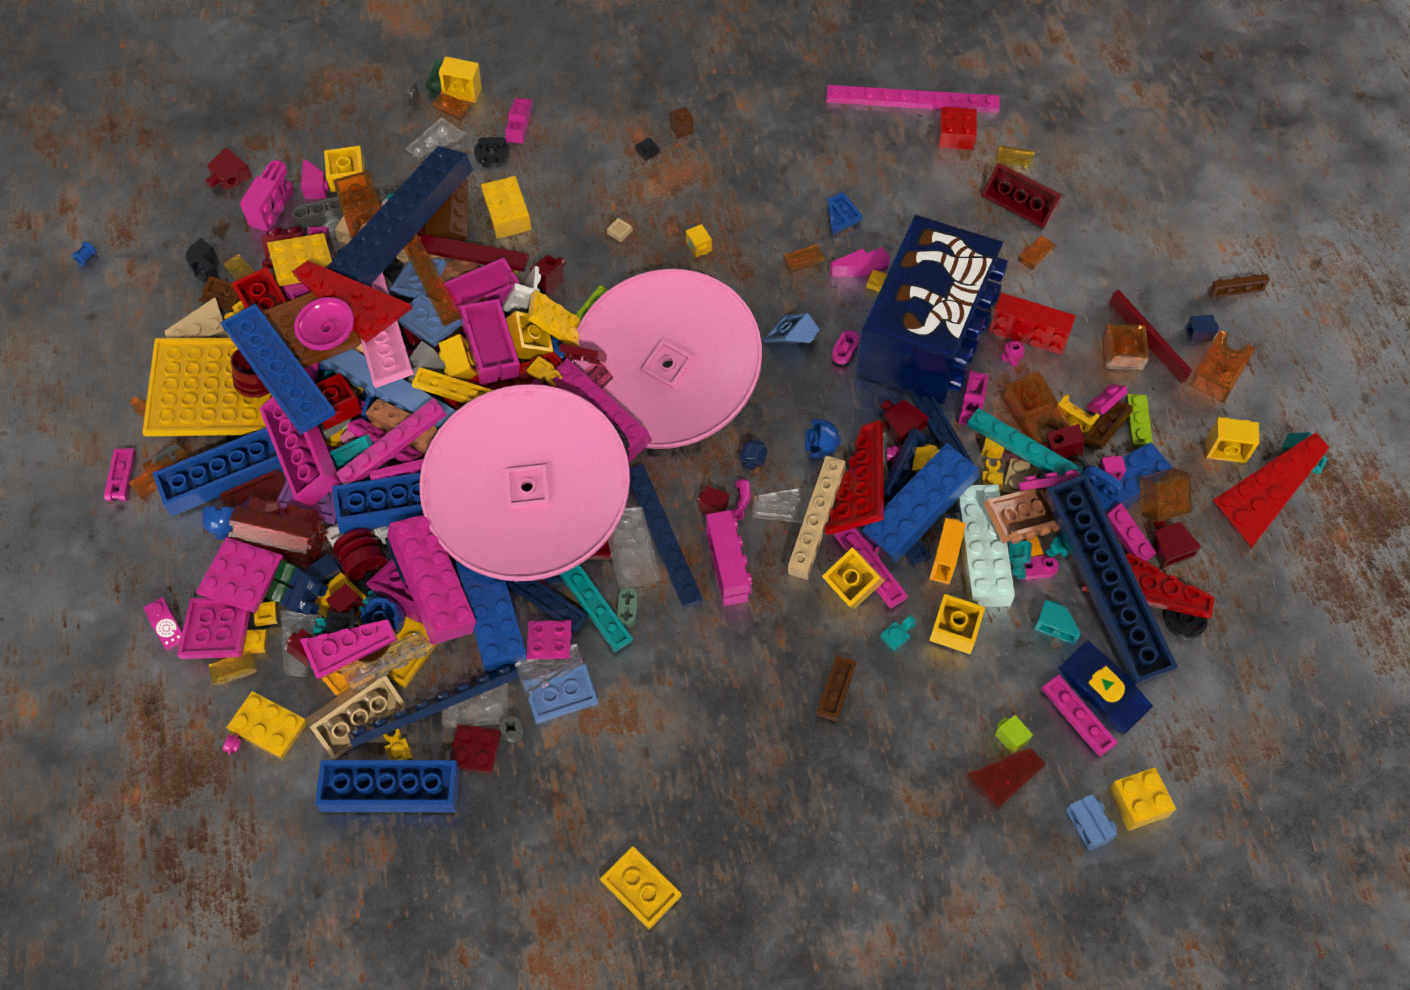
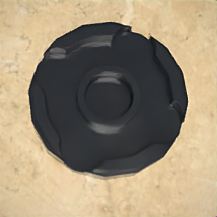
[1164,610,1208,639]

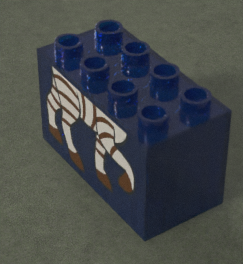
[856,215,1009,404]

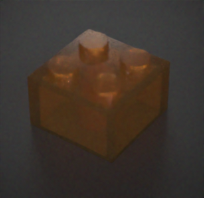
[1102,324,1149,370]
[1140,468,1192,522]

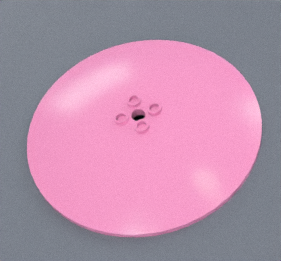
[570,269,762,449]
[420,385,630,581]

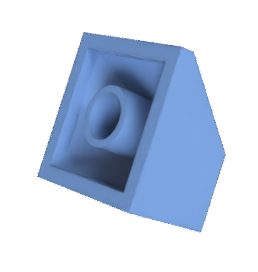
[763,312,820,344]

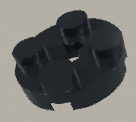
[474,137,510,168]

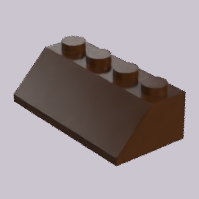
[424,179,468,241]

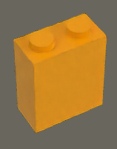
[929,518,966,585]

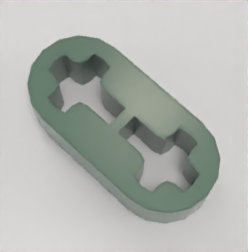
[617,587,638,628]

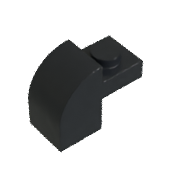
[186,238,219,278]

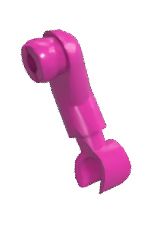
[731,479,751,520]

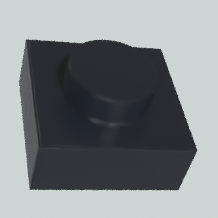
[635,137,660,161]

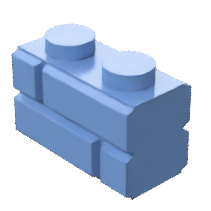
[1066,794,1117,851]

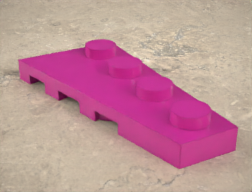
[300,620,398,679]

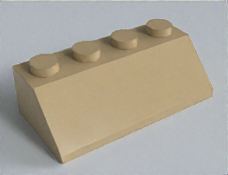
[304,668,407,760]

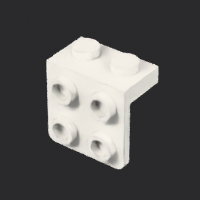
[502,266,541,314]

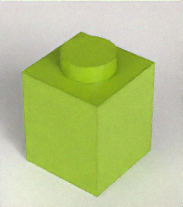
[995,715,1033,755]

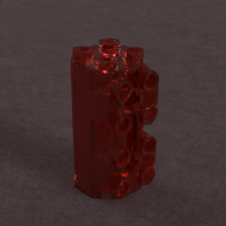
[228,495,328,562]

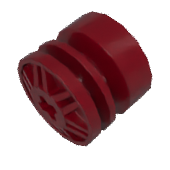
[231,349,269,398]
[333,528,388,583]

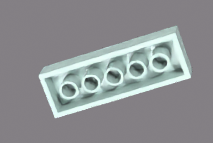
[955,484,1015,607]

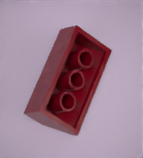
[981,163,1065,228]

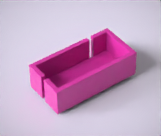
[435,258,521,319]
[460,299,520,385]
[706,510,752,606]

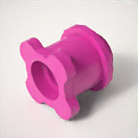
[1001,341,1024,367]

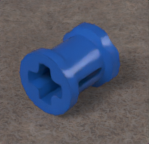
[71,241,97,266]

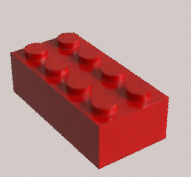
[232,267,287,312]
[989,292,1076,355]

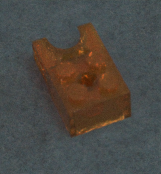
[333,170,381,239]
[1188,330,1256,403]
[1001,371,1070,444]

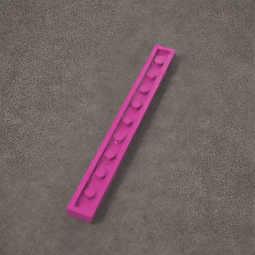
[826,85,1000,113]

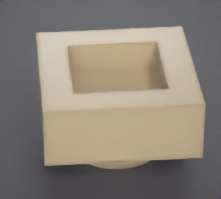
[607,218,633,242]

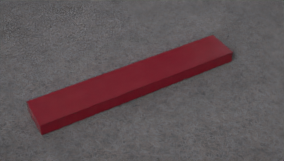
[416,234,530,272]
[1109,290,1192,384]

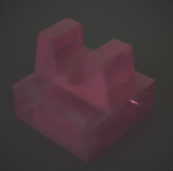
[586,362,613,389]

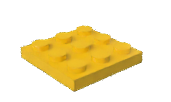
[267,233,332,287]

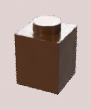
[670,107,694,139]

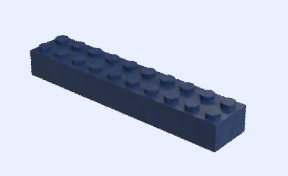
[327,146,473,287]
[1045,474,1178,687]

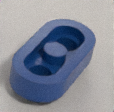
[1082,465,1123,496]

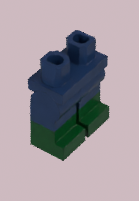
[265,560,328,615]

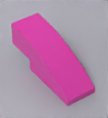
[505,98,532,143]
[829,247,890,277]
[958,371,989,425]

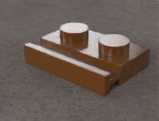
[199,276,240,312]

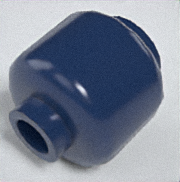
[739,439,768,470]

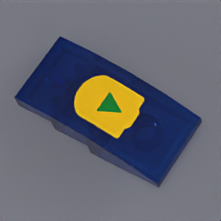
[1058,641,1153,734]

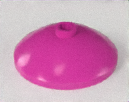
[294,297,354,351]

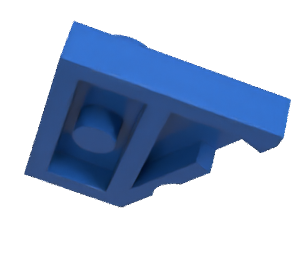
[827,192,863,235]

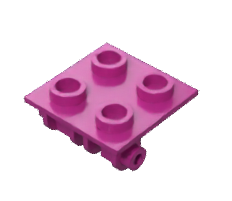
[526,620,572,659]

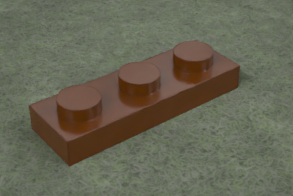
[1208,274,1270,298]
[1084,401,1133,450]
[816,655,857,722]

